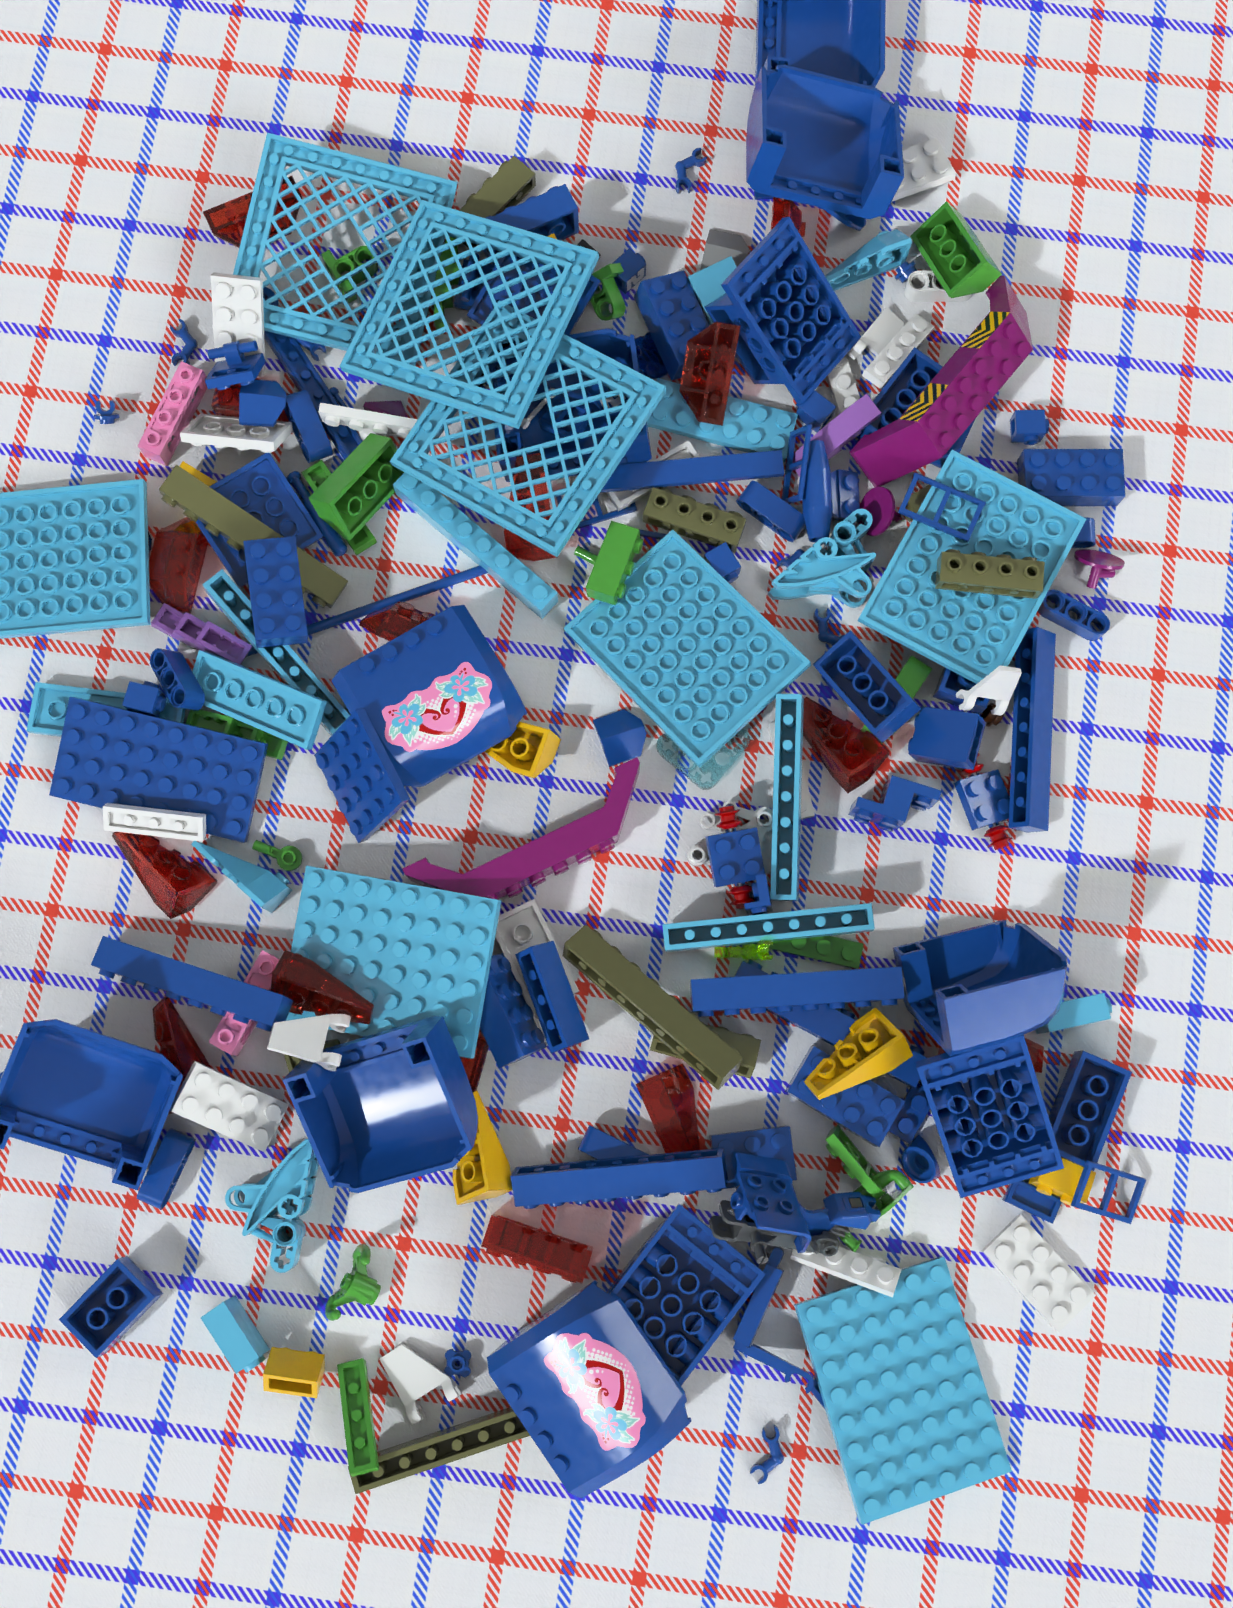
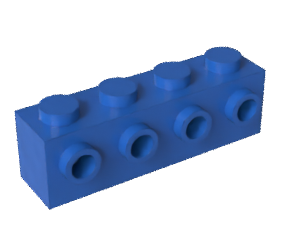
[515,941,589,1053]

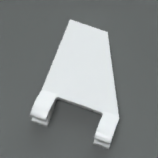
[847,307,904,360]
[956,665,1022,716]
[267,1014,351,1071]
[379,1344,463,1425]

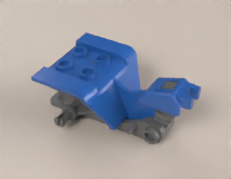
[709,1152,881,1264]

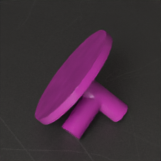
[858,486,901,536]
[1074,549,1125,589]

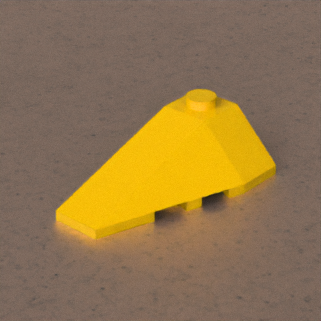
[804,1007,913,1100]

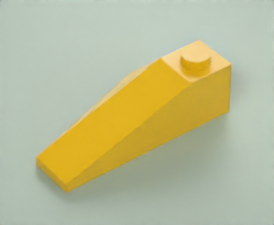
[484,722,561,779]
[452,1087,512,1205]

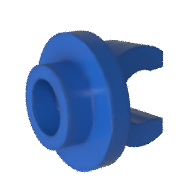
[94,400,120,424]

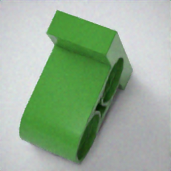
[321,246,378,303]
[590,263,626,321]

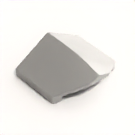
[700,229,749,270]

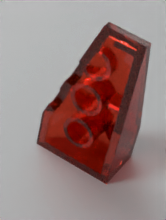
[153,997,211,1114]

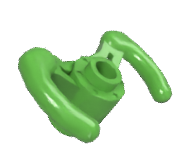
[325,1244,381,1321]

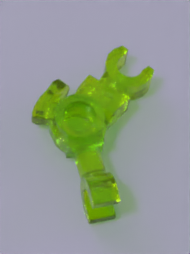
[714,940,773,960]

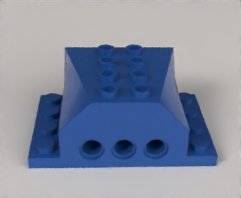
[704,217,861,403]
[915,1035,1064,1198]
[607,1204,766,1386]

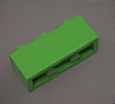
[586,521,643,606]

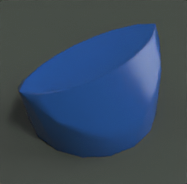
[901,1135,940,1183]

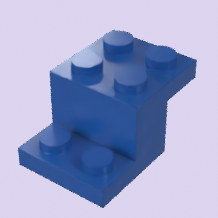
[848,775,942,832]

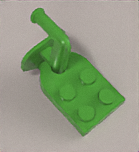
[825,1125,914,1252]

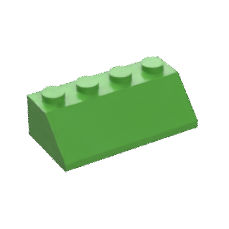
[910,201,1002,298]
[309,433,404,541]

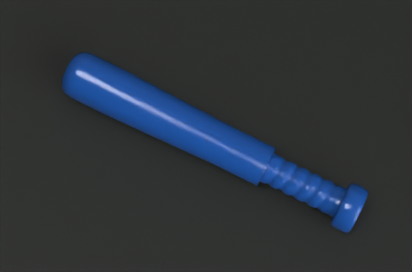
[286,471,347,557]

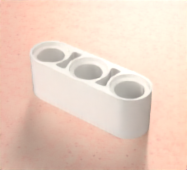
[904,270,973,302]

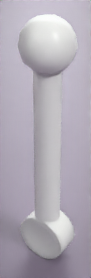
[520,388,556,429]

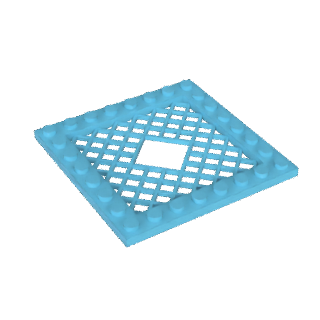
[233,133,458,366]
[339,200,600,429]
[390,300,667,557]

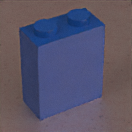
[908,706,986,770]

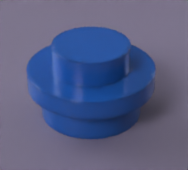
[894,261,918,283]

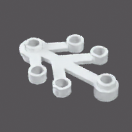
[687,801,773,867]

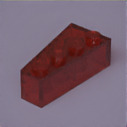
[481,1213,593,1283]

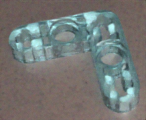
[656,729,750,790]

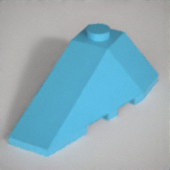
[825,229,912,291]
[191,840,292,913]

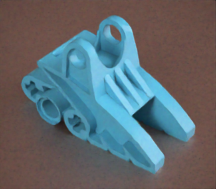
[768,509,876,608]
[225,1139,318,1273]

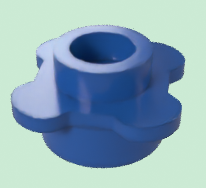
[444,1349,471,1377]

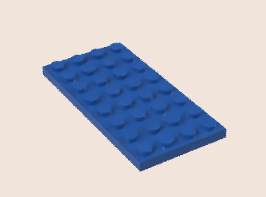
[49,697,268,843]

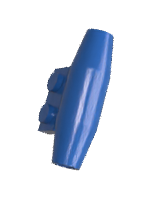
[802,440,860,543]

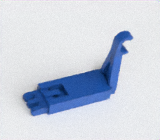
[733,1247,814,1394]

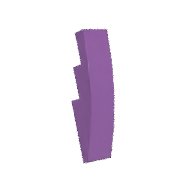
[793,393,881,477]
[151,603,252,665]

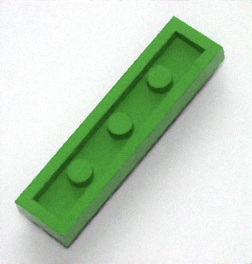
[757,936,864,969]
[337,1358,379,1477]

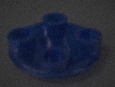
[635,332,668,379]

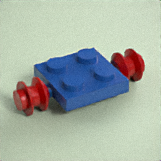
[954,753,1013,850]
[705,805,765,909]

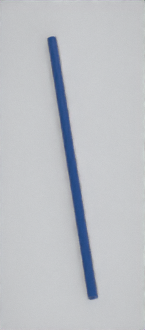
[246,566,488,657]

